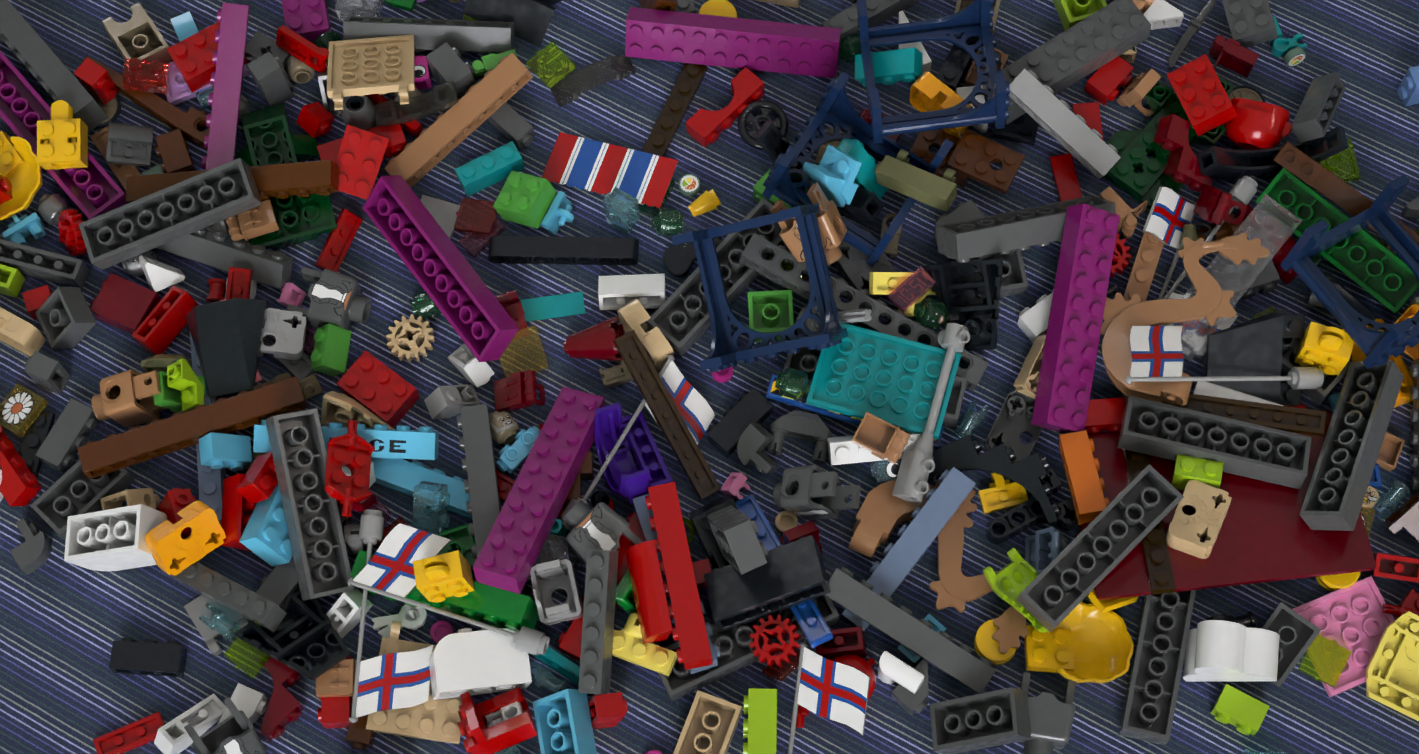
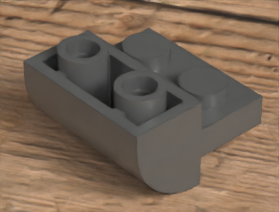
[106,122,153,168]

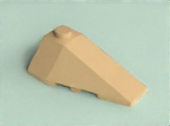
[321,391,394,429]

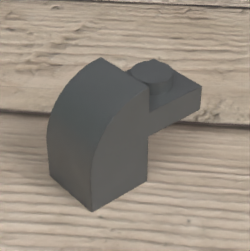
[737,423,779,474]
[10,518,51,575]

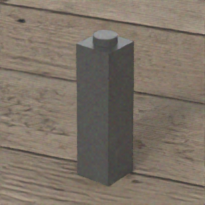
[465,79,535,150]

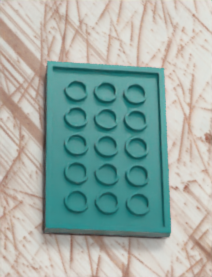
[806,322,961,439]

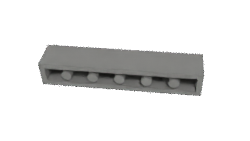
[1008,68,1121,179]

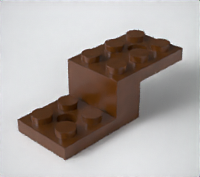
[910,129,1025,195]

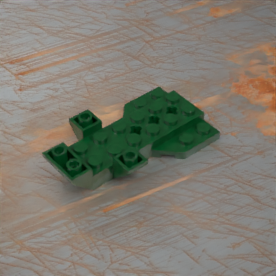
[1104,74,1235,210]
[234,103,337,250]

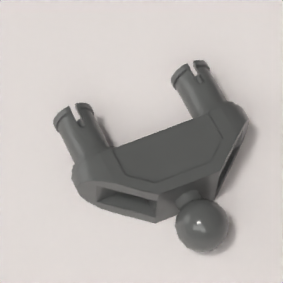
[767,408,833,465]

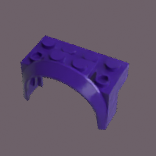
[594,402,673,505]

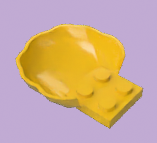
[0,130,43,221]
[1024,602,1134,684]

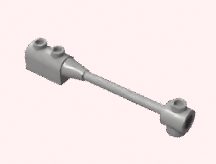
[892,323,970,502]

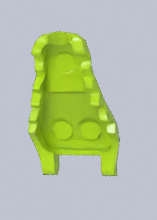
[983,548,1048,633]

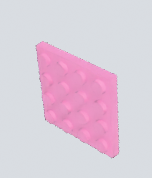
[1292,576,1395,698]

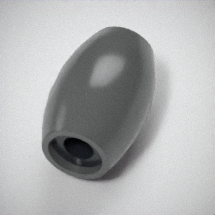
[341,95,377,130]

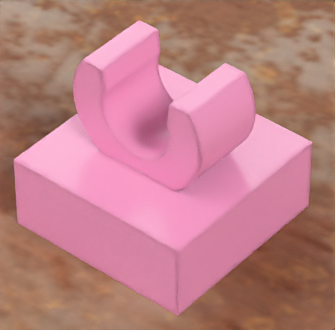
[276,283,306,308]
[719,472,750,500]

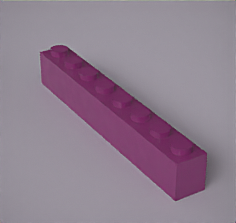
[202,3,249,170]

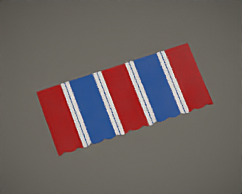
[541,132,678,209]

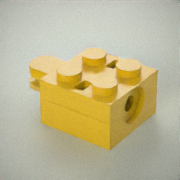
[37,100,88,170]
[1294,321,1354,375]
[413,550,475,603]

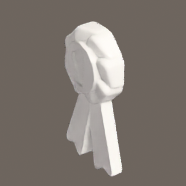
[372,604,428,638]

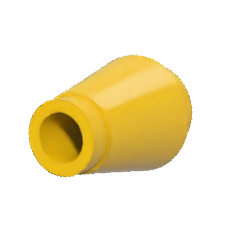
[688,189,721,217]

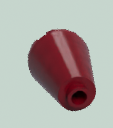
[563,317,625,361]

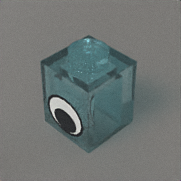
[870,458,902,483]

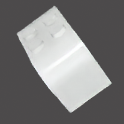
[64,504,167,571]
[429,626,532,700]

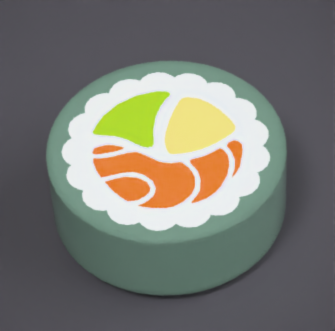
[1283,47,1306,67]
[679,174,700,197]

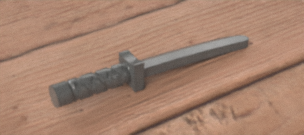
[1168,0,1216,69]

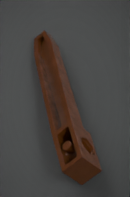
[82,55,210,151]
[1273,141,1419,246]

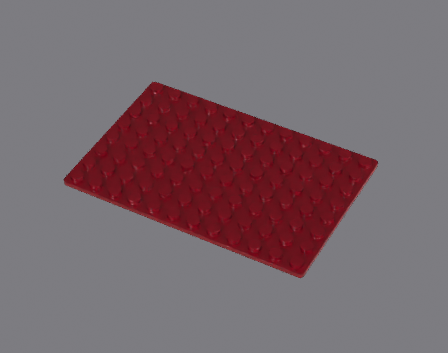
[1080,410,1376,600]

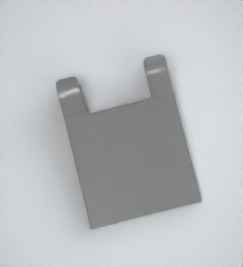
[420,195,463,239]
[183,595,249,656]

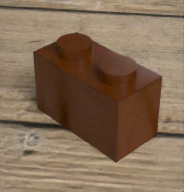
[154,128,196,173]

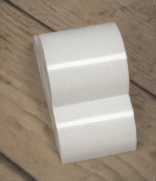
[1183,620,1280,682]

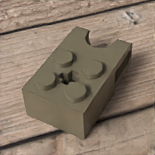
[101,2,172,80]

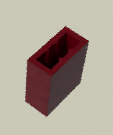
[90,273,161,334]

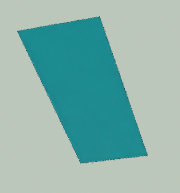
[520,291,586,322]

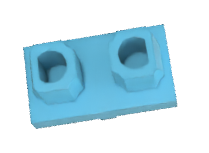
[540,191,574,236]
[2,212,46,246]

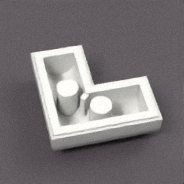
[878,651,925,694]

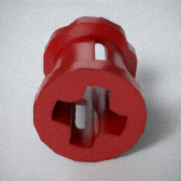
[206,278,227,304]

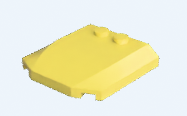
[1366,611,1419,722]

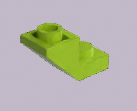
[167,358,204,412]

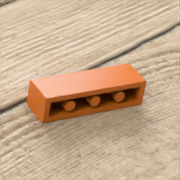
[1059,430,1110,525]

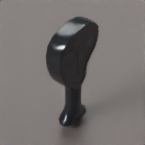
[663,236,723,278]

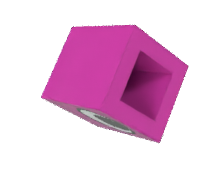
[415,56,433,90]

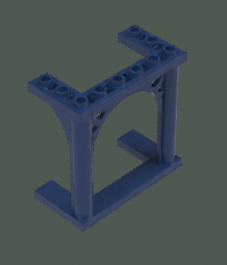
[857,0,1010,144]
[762,72,954,267]
[1280,175,1419,369]
[671,204,848,373]

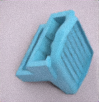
[803,145,862,207]

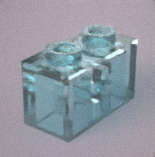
[603,187,640,234]
[412,481,450,535]

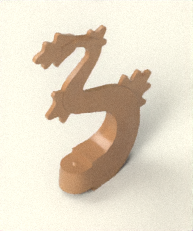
[1100,232,1270,406]
[848,479,1029,654]

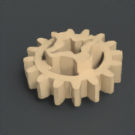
[386,314,435,363]

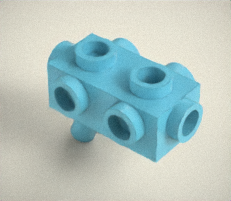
[495,426,540,475]

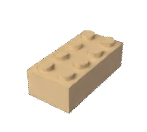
[673,690,742,754]

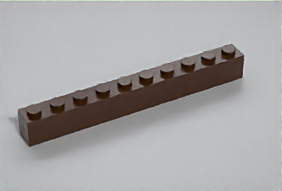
[126,160,339,203]
[77,376,308,479]

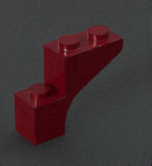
[1154,114,1213,192]
[260,657,304,741]

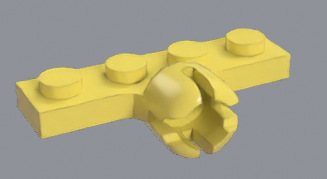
[869,272,936,317]
[612,613,677,676]

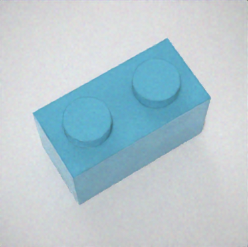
[199,432,252,471]

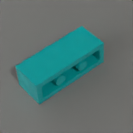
[855,47,923,87]
[837,138,888,200]
[455,141,525,197]

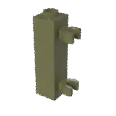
[874,149,957,213]

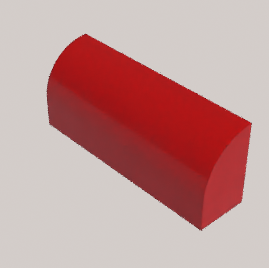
[626,540,673,644]

